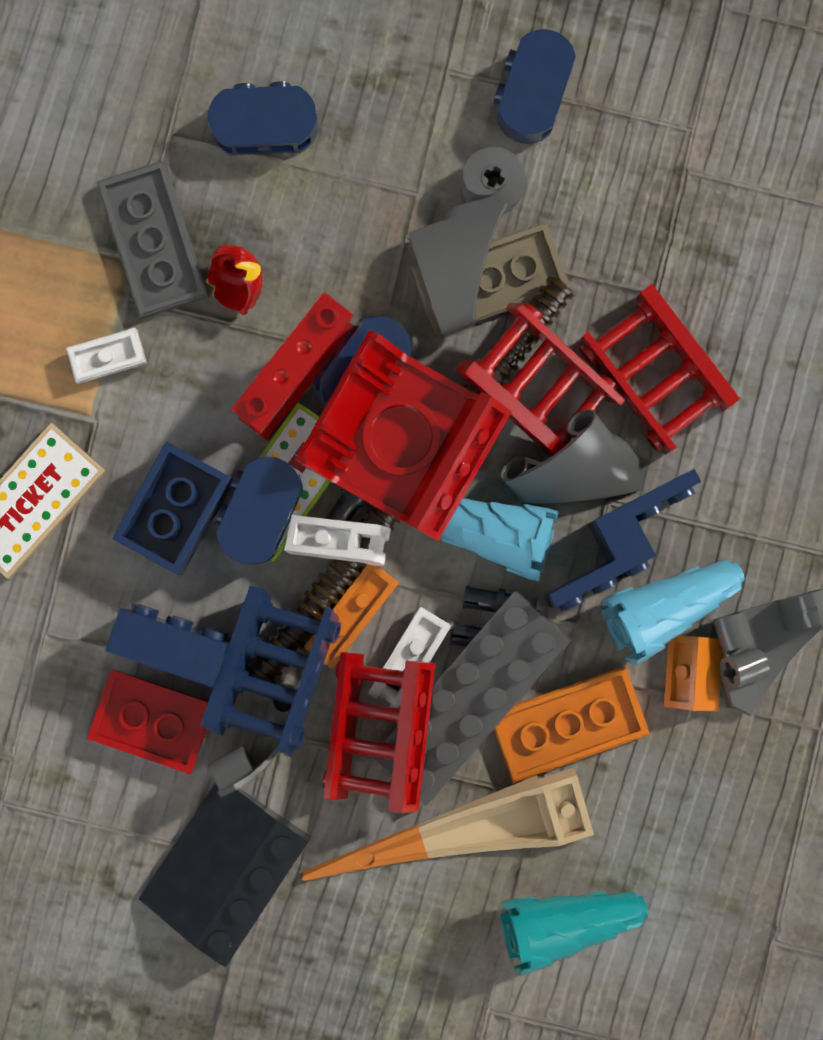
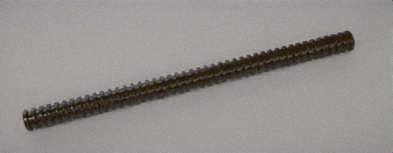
[248,276,574,684]

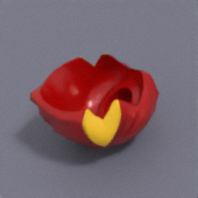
[206,244,263,315]

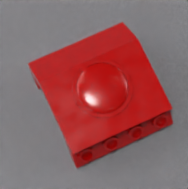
[295,330,512,541]

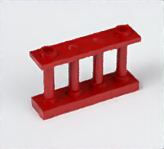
[579,284,740,455]
[231,292,354,442]
[454,302,625,457]
[323,652,435,813]

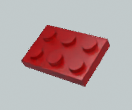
[87,669,209,775]

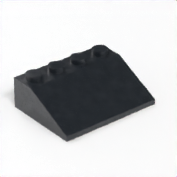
[139,782,311,968]

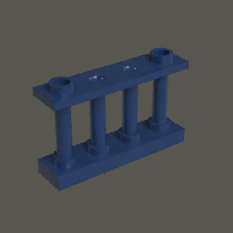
[200,585,341,758]

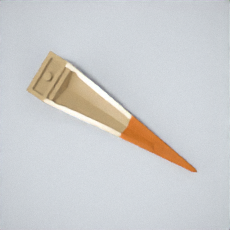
[300,768,594,881]

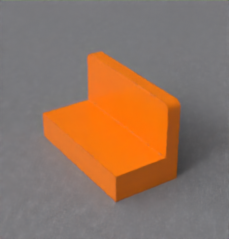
[664,635,723,711]

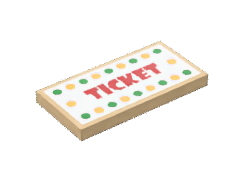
[0,423,107,579]

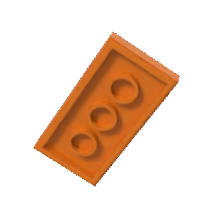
[494,665,650,783]

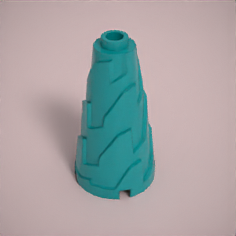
[500,891,648,976]

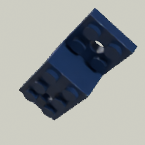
[544,469,702,611]

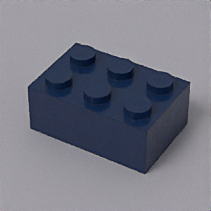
[112,442,233,575]
[106,604,230,687]

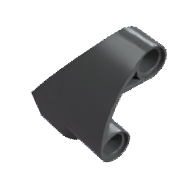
[409,196,507,337]
[500,409,646,503]
[713,588,823,715]
[209,683,298,797]

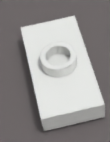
[66,328,147,384]

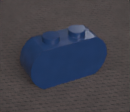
[493,29,576,144]
[208,81,318,156]
[314,317,411,407]
[215,457,303,565]

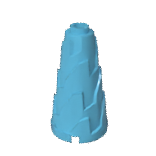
[441,498,558,582]
[600,559,745,665]

